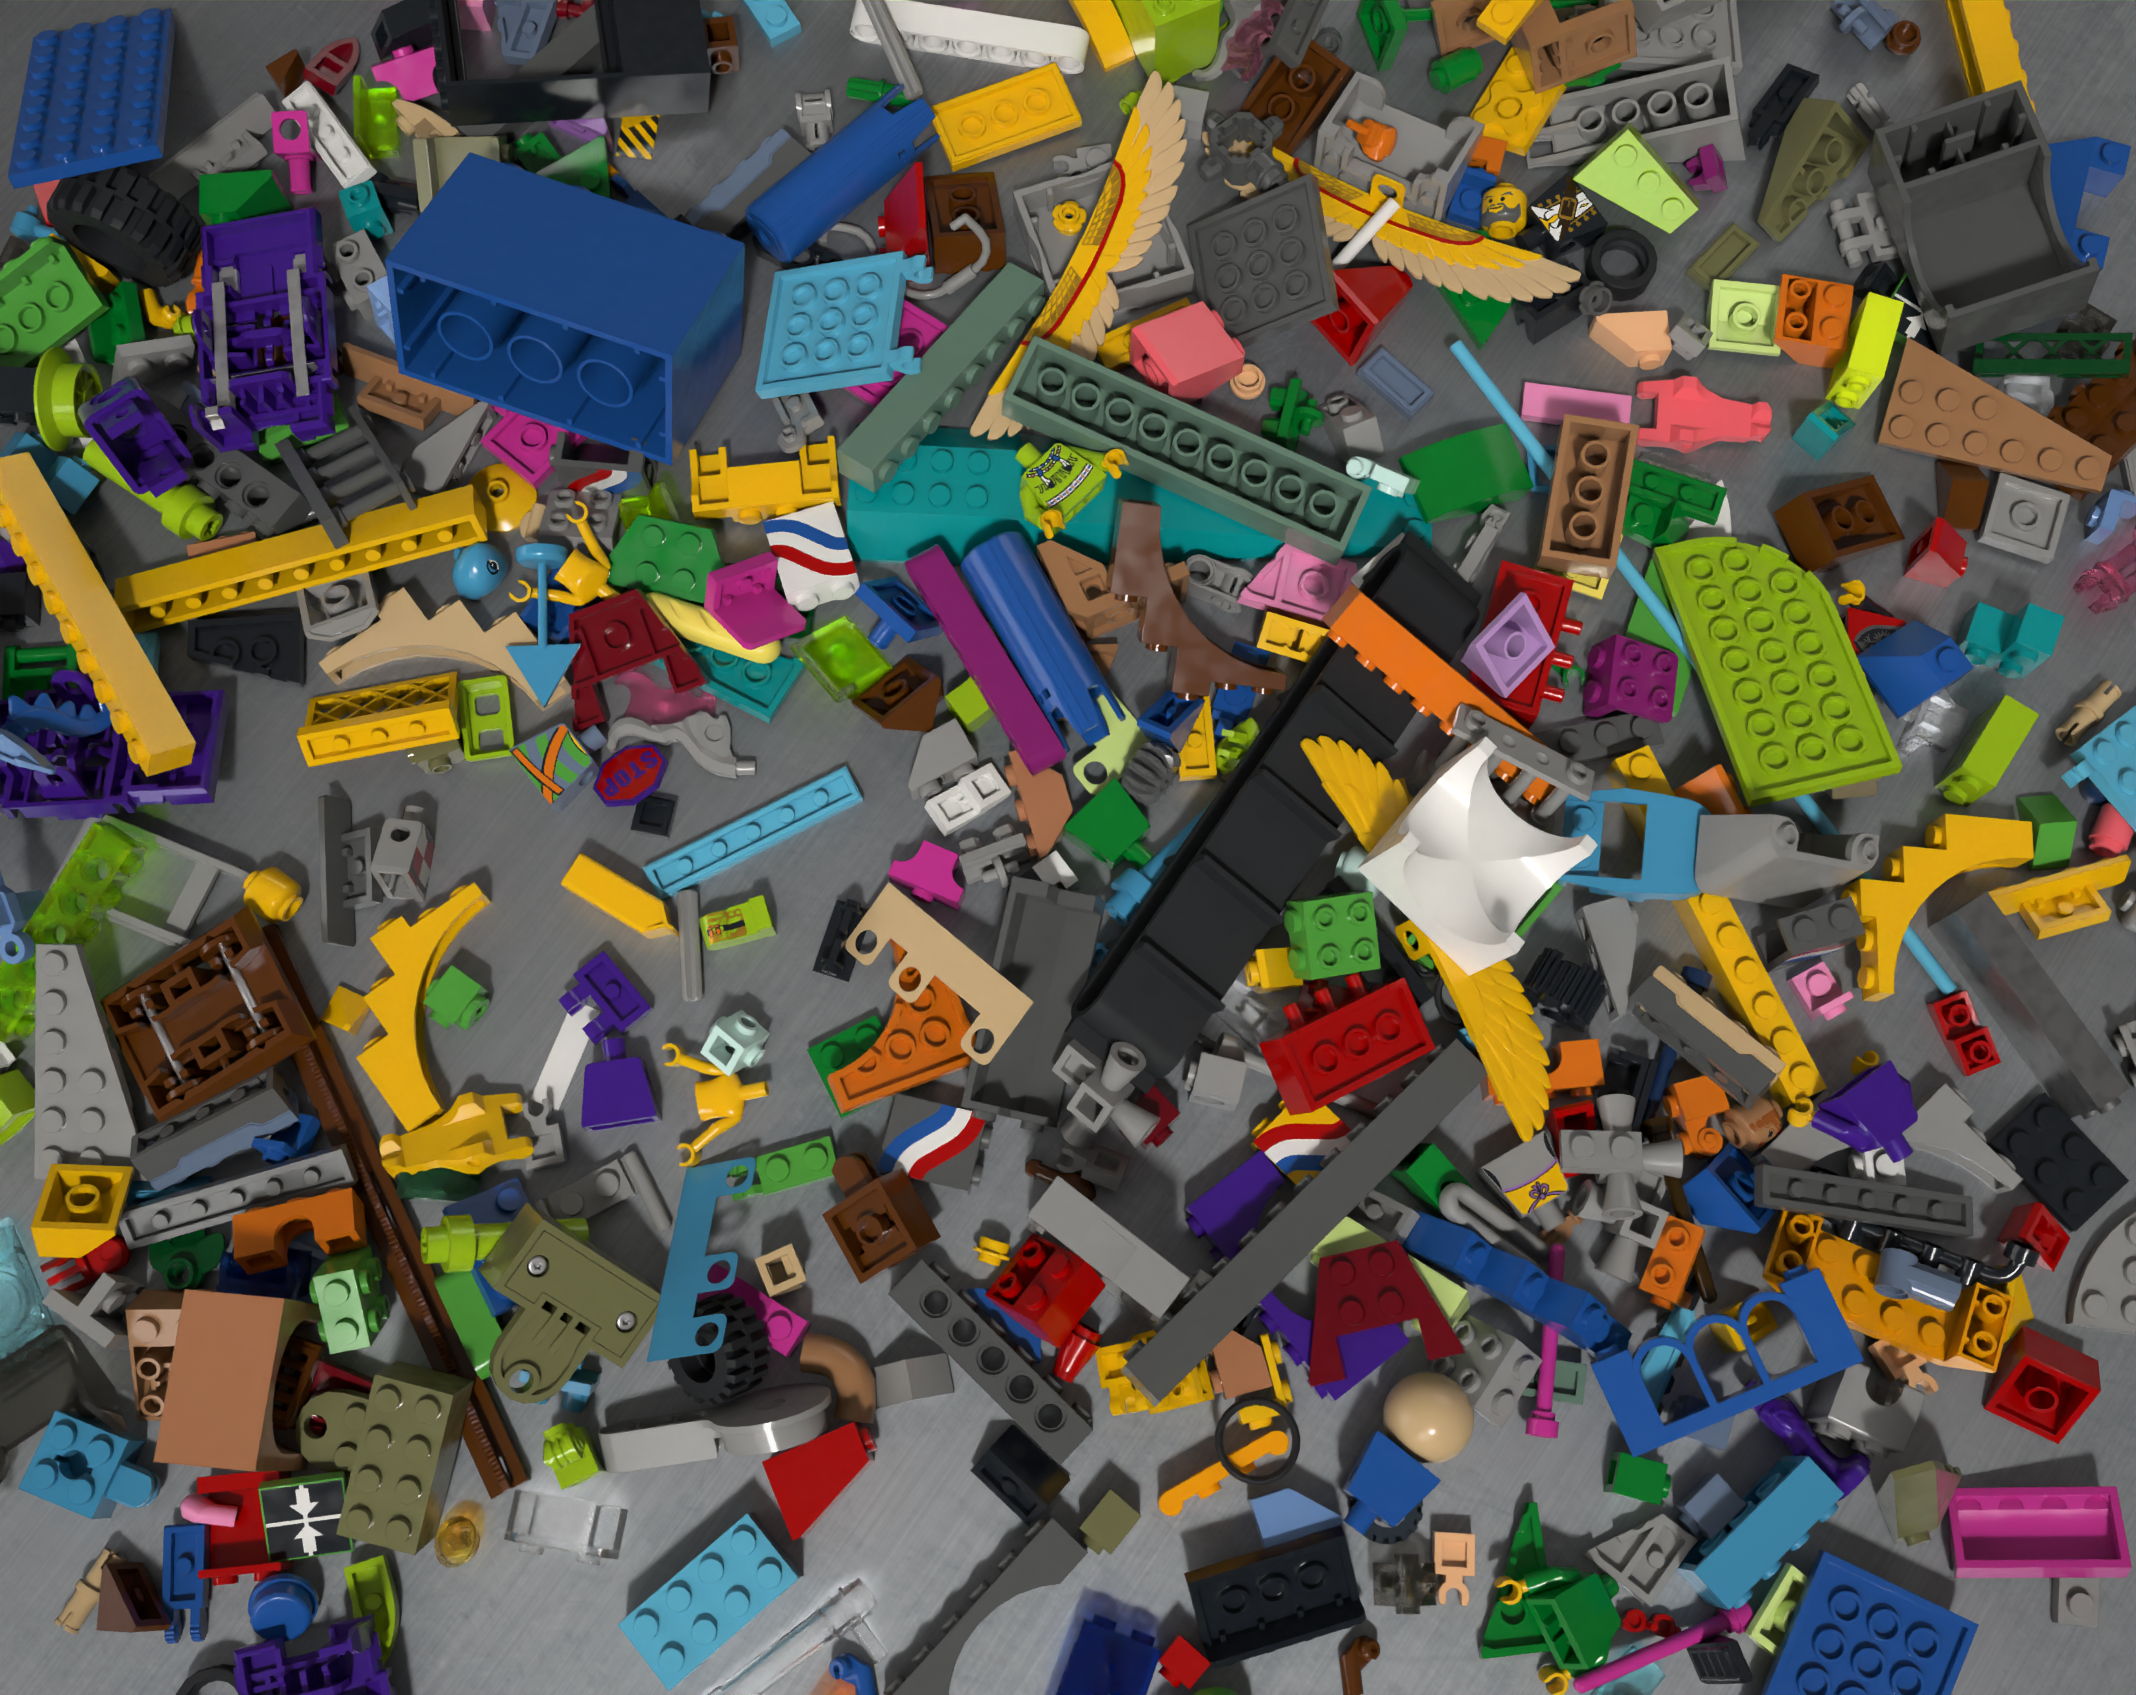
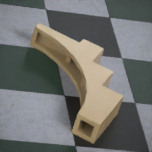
[318,587,571,712]

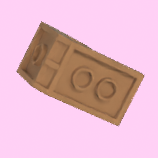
[1037,540,1190,642]

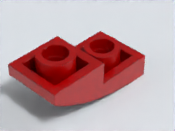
[1926,990,2001,1076]

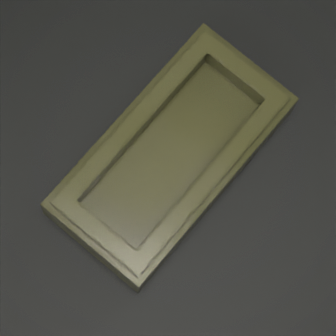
[1686,222,1760,294]

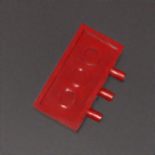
[1466,560,1583,730]
[1258,972,1436,1116]

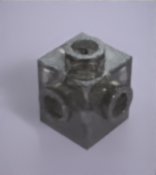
[2052,303,2117,359]
[1373,1553,1438,1614]

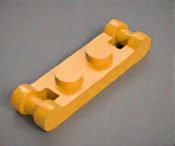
[1157,1430,1289,1516]

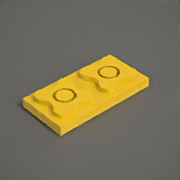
[1469,46,1567,156]
[930,62,1082,172]

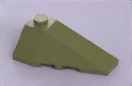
[1757,98,1870,242]
[1876,1460,1962,1547]

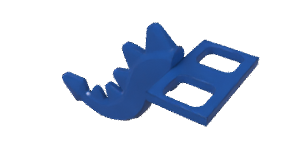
[0,692,112,762]

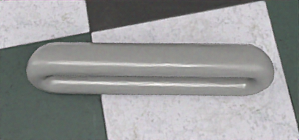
[1438,1182,1550,1275]

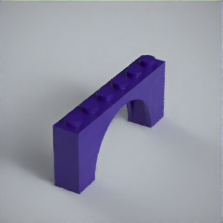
[1185,1150,1410,1402]

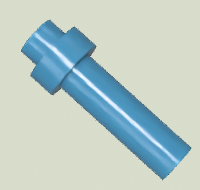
[1105,804,1210,927]

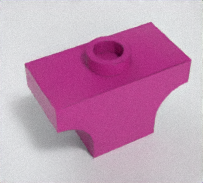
[371,44,438,102]
[888,840,965,911]

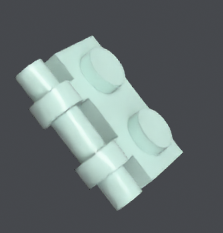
[1346,456,1420,498]

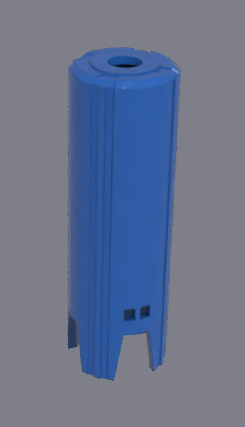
[745,84,941,263]
[961,531,1126,754]

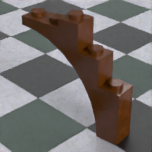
[1106,497,1287,700]

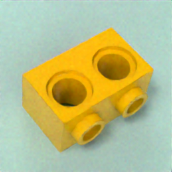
[1254,611,1329,663]

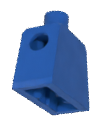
[1343,1430,1441,1536]

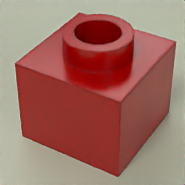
[1156,1632,1211,1689]

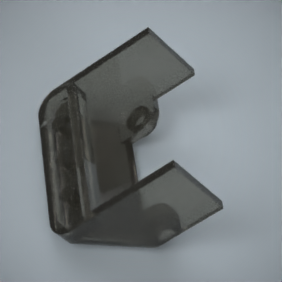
[0,1324,127,1483]

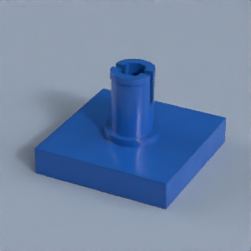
[855,576,943,650]

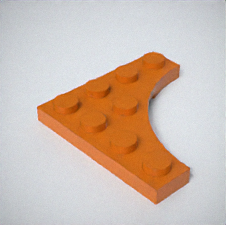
[827,938,976,1114]

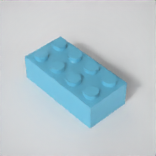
[618,1512,803,1691]

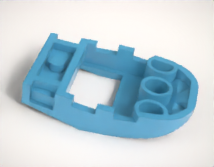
[1558,788,1712,902]

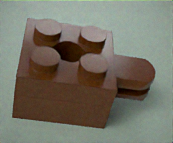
[822,1151,941,1284]

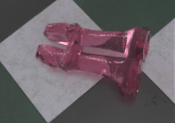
[2073,526,2136,615]

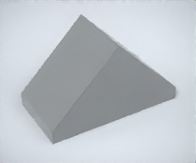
[870,1353,954,1409]

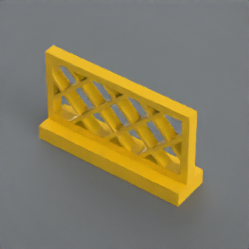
[296,671,460,767]

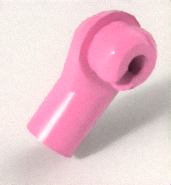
[180,1493,238,1527]

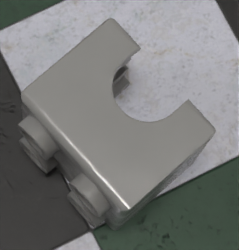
[1803,1363,1926,1458]

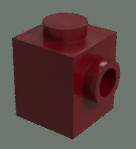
[1119,1085,1181,1150]

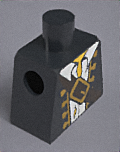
[1515,172,1608,260]

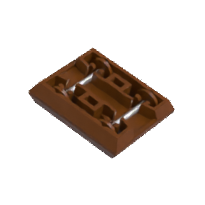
[99,905,317,1123]

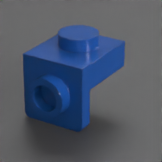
[251,1114,321,1164]

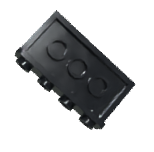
[1184,1525,1366,1668]

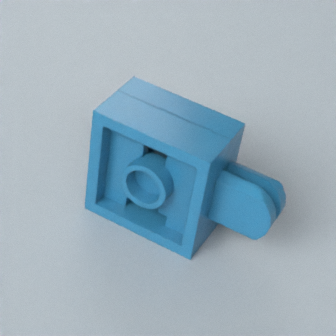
[18,1410,161,1519]

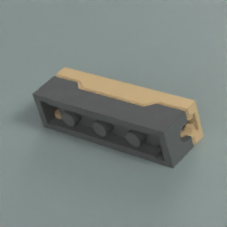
[1627,965,1786,1110]

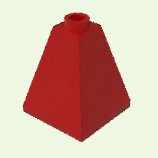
[1310,265,1414,367]

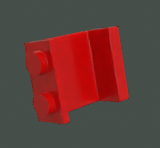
[197,1471,293,1586]

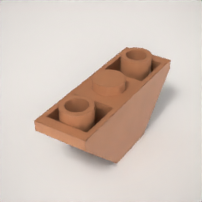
[1004,750,1073,862]

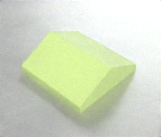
[1705,279,1781,356]
[1745,1563,1808,1658]

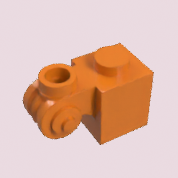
[1663,1075,1730,1159]

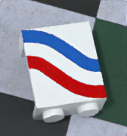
[763,501,860,611]

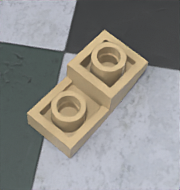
[392,99,460,138]

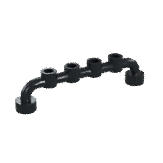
[1810,1166,2041,1286]

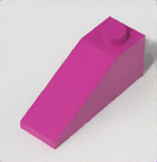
[697,1263,812,1358]

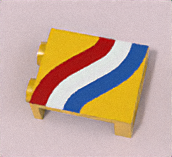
[1249,1100,1352,1185]

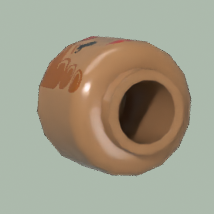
[1722,1096,1783,1151]

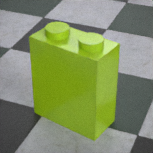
[1934,694,2039,807]

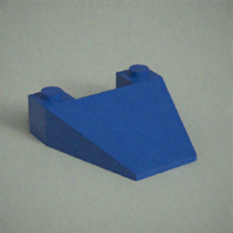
[2048,136,2131,271]

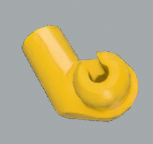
[138,288,182,330]

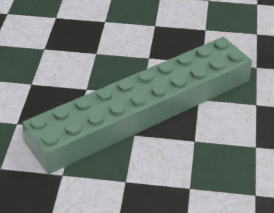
[1002,335,1373,566]

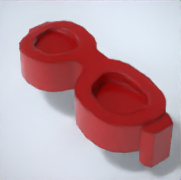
[1620,1608,1681,1638]

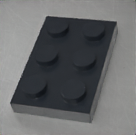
[1986,1092,2129,1233]

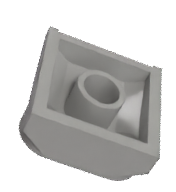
[296,571,380,642]

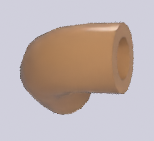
[800,1332,876,1424]

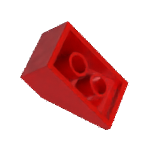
[878,162,931,282]

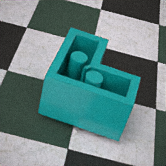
[1955,602,2065,679]

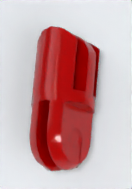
[40,1234,132,1292]

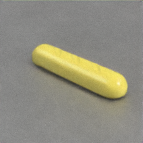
[646,592,782,664]

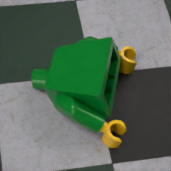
[1494,1566,1621,1695]

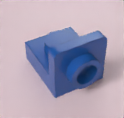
[1446,167,1497,230]

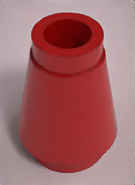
[1051,1321,1102,1383]

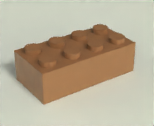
[1536,414,1639,579]

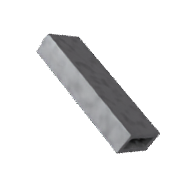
[1928,891,2130,1120]

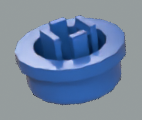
[248,1574,319,1642]

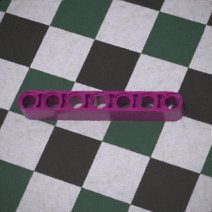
[904,544,1067,777]

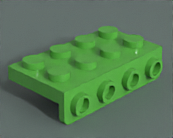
[0,236,110,368]

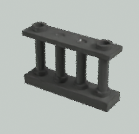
[1227,0,1329,85]
[274,405,417,549]

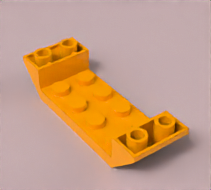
[1762,1210,2015,1373]

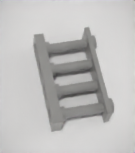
[1411,703,1595,834]

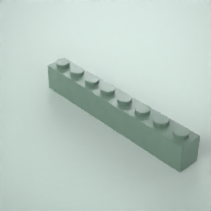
[837,262,1046,493]

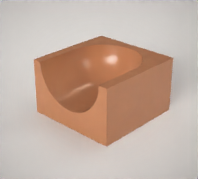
[153,1289,322,1472]

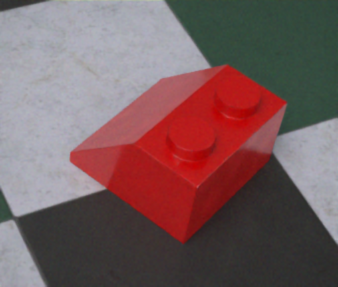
[1983,1325,2101,1444]

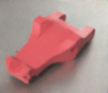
[1636,376,1772,454]

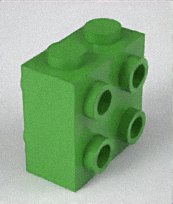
[1284,891,1381,980]
[309,1245,391,1355]

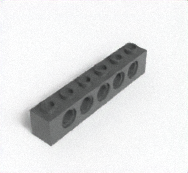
[124,382,312,538]
[888,1259,1093,1465]

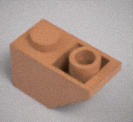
[1208,1330,1273,1400]

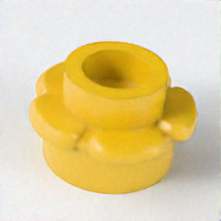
[1052,201,1087,236]
[973,1235,1010,1267]

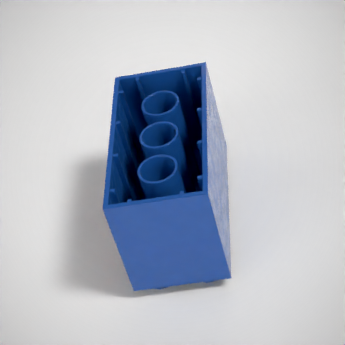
[385,152,745,466]

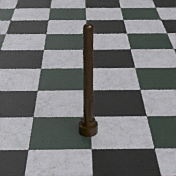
[1640,1116,1718,1304]

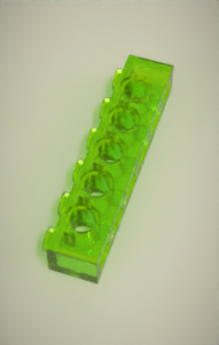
[0,822,148,1043]

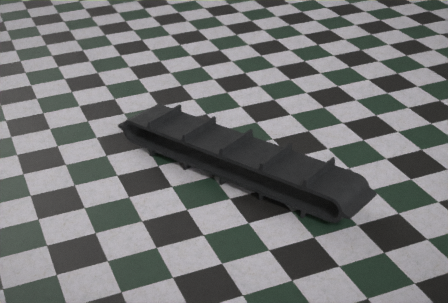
[1064,531,1482,1094]

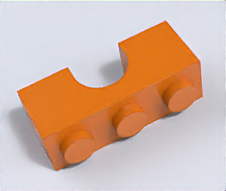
[1476,1039,1605,1106]
[232,1187,367,1275]

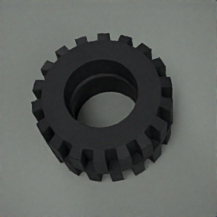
[667,1292,770,1406]

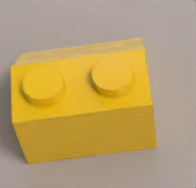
[30,1164,134,1258]

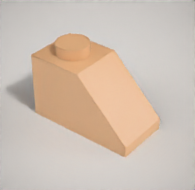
[1588,310,1672,370]

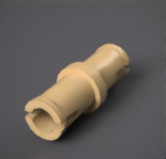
[2055,680,2122,746]
[54,1547,127,1635]

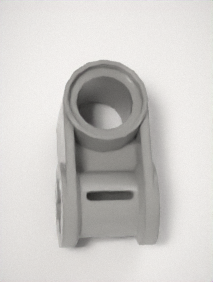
[1185,554,1254,613]

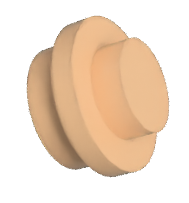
[1229,364,1266,400]

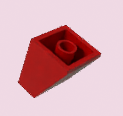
[762,1422,878,1541]

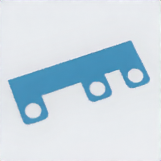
[647,1157,756,1362]

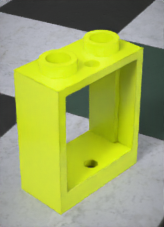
[1825,292,1905,409]

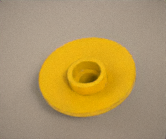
[468,464,538,533]

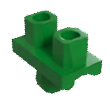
[1261,378,1324,453]

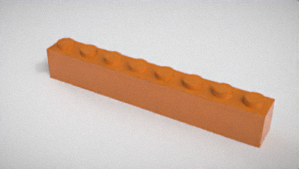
[1322,584,1556,806]

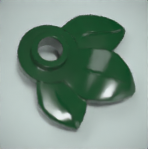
[149,1228,226,1290]

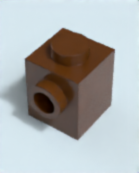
[703,16,740,75]

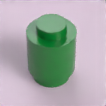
[1429,47,1483,94]

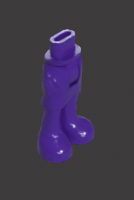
[1742,1377,1872,1501]

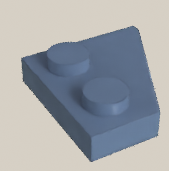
[494,0,557,66]

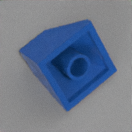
[1857,619,1974,720]
[1683,1142,1776,1234]

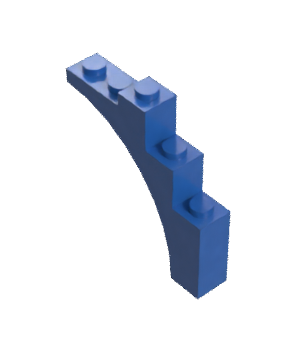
[1402,1207,1633,1359]

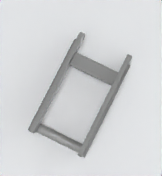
[48,814,249,949]

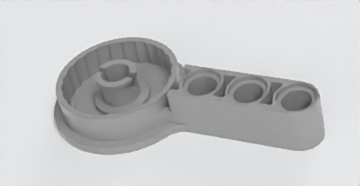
[598,1383,832,1473]

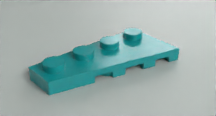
[652,636,807,724]

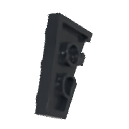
[187,613,304,688]

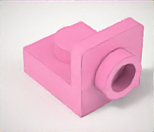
[1787,961,1854,1021]

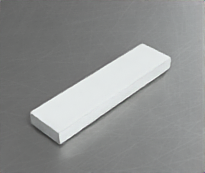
[281,81,377,189]

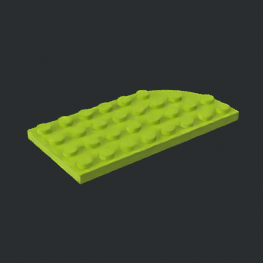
[1652,536,1903,807]

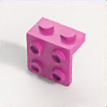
[704,551,806,650]

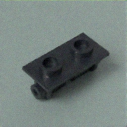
[812,899,869,982]

